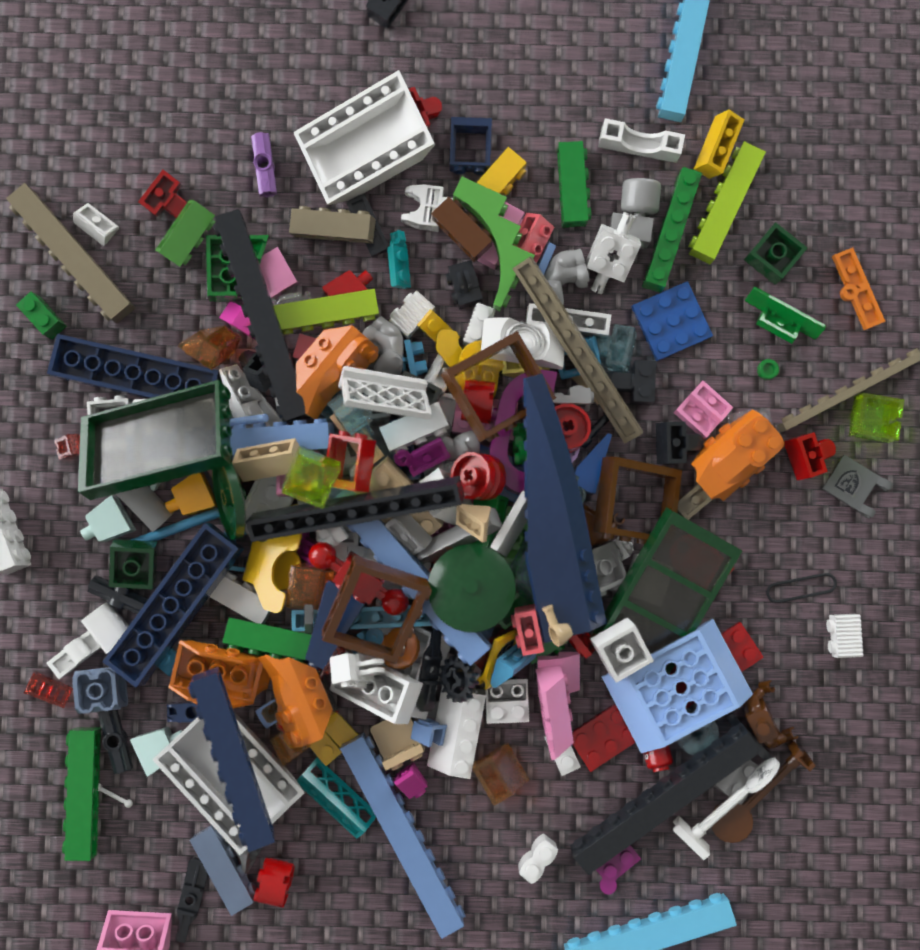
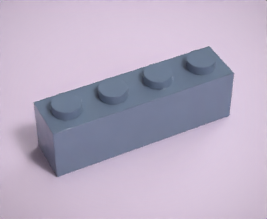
[189,825,257,916]

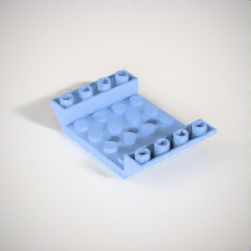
[602,619,753,753]

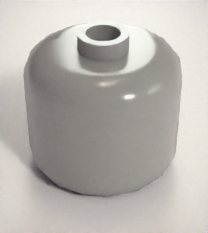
[621,178,661,217]

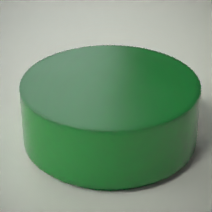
[757,359,779,380]

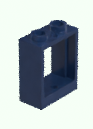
[450,117,492,175]

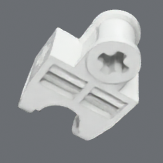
[401,184,453,232]

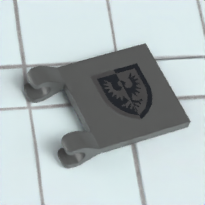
[822,454,893,519]

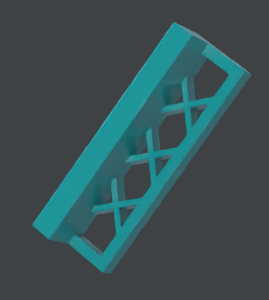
[296,757,376,839]

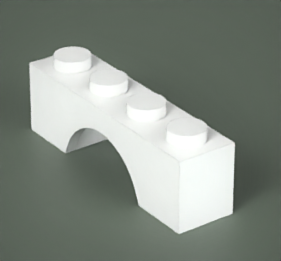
[598,118,685,163]

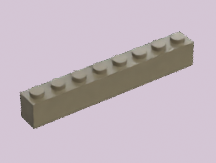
[6,183,135,324]

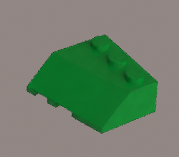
[206,235,269,302]

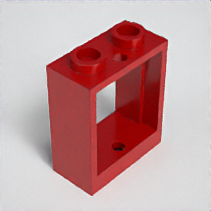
[322,430,376,492]

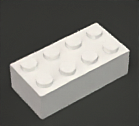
[0,489,31,575]
[329,650,423,724]

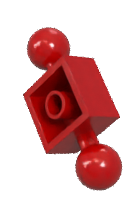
[308,542,409,616]

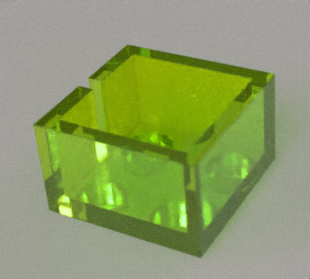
[849,393,904,443]
[281,446,341,509]

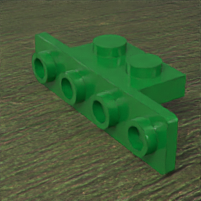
[745,287,826,344]

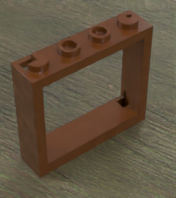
[441,331,556,442]
[593,456,682,548]
[322,555,431,663]

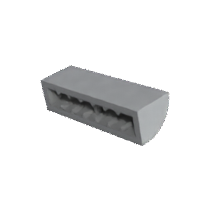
[101,453,174,532]
[418,508,502,563]

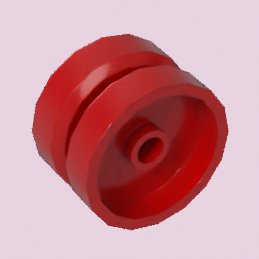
[555,403,591,453]
[450,452,506,501]

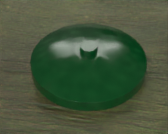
[212,463,246,540]
[428,544,516,632]

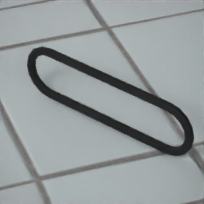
[766,573,837,603]

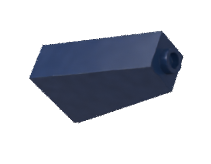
[305,580,366,671]

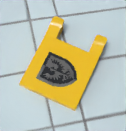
[477,628,518,690]

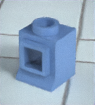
[411,718,447,747]

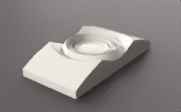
[481,318,564,370]

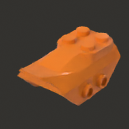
[296,325,379,419]
[691,409,785,501]
[169,640,270,708]
[258,654,333,748]

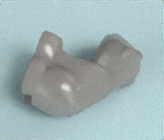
[544,249,589,305]
[362,316,404,375]
[419,421,480,460]

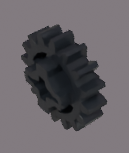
[439,655,479,703]

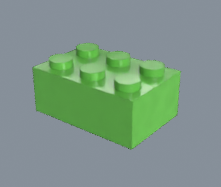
[155,200,215,267]

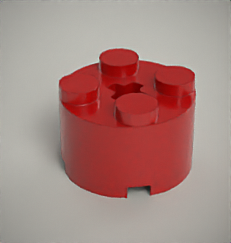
[461,379,495,424]
[254,857,295,908]

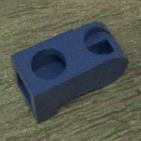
[167,701,198,723]

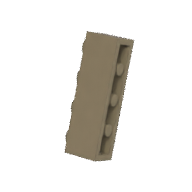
[289,206,376,244]

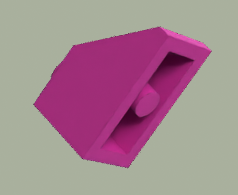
[219,301,255,340]
[394,762,428,799]

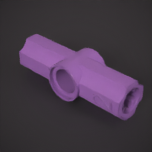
[251,132,277,198]

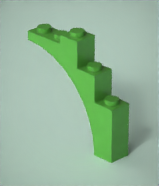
[453,177,535,312]

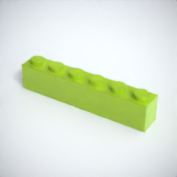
[688,141,766,264]
[273,289,379,335]

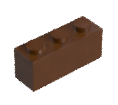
[431,197,492,263]

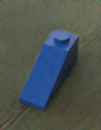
[574,433,612,495]

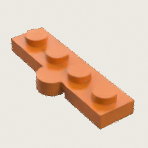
[832,247,885,330]

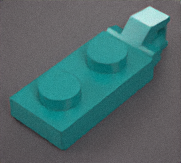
[387,230,411,289]

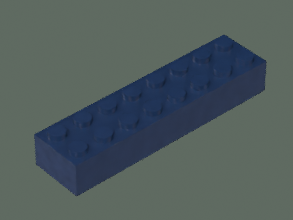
[47,334,222,401]
[103,523,245,688]
[188,667,275,852]

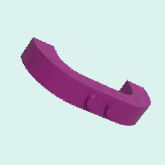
[489,370,557,495]

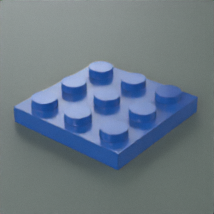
[631,281,713,362]

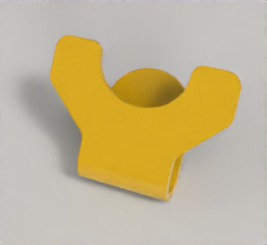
[436,329,504,398]
[242,533,302,613]

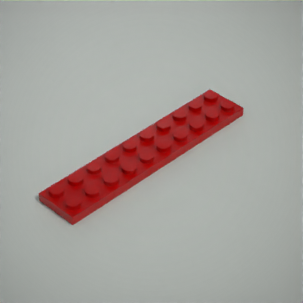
[572,622,764,772]

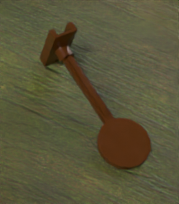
[711,740,816,843]

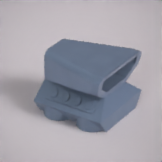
[72,667,128,714]

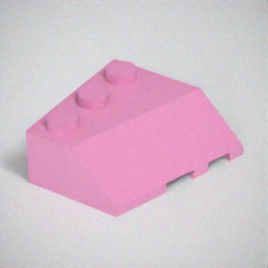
[535,665,574,760]

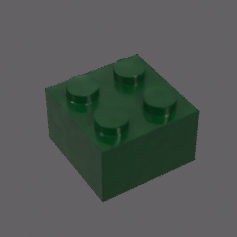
[744,222,807,285]
[109,539,158,589]

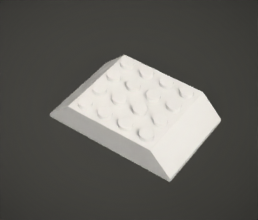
[293,70,435,205]
[152,712,305,855]

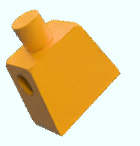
[165,472,217,516]

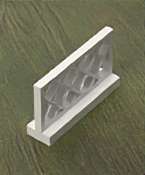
[338,366,432,420]

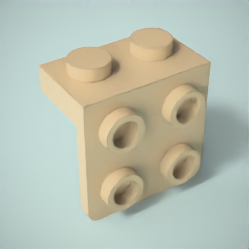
[370,718,425,771]

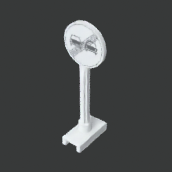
[673,758,780,860]

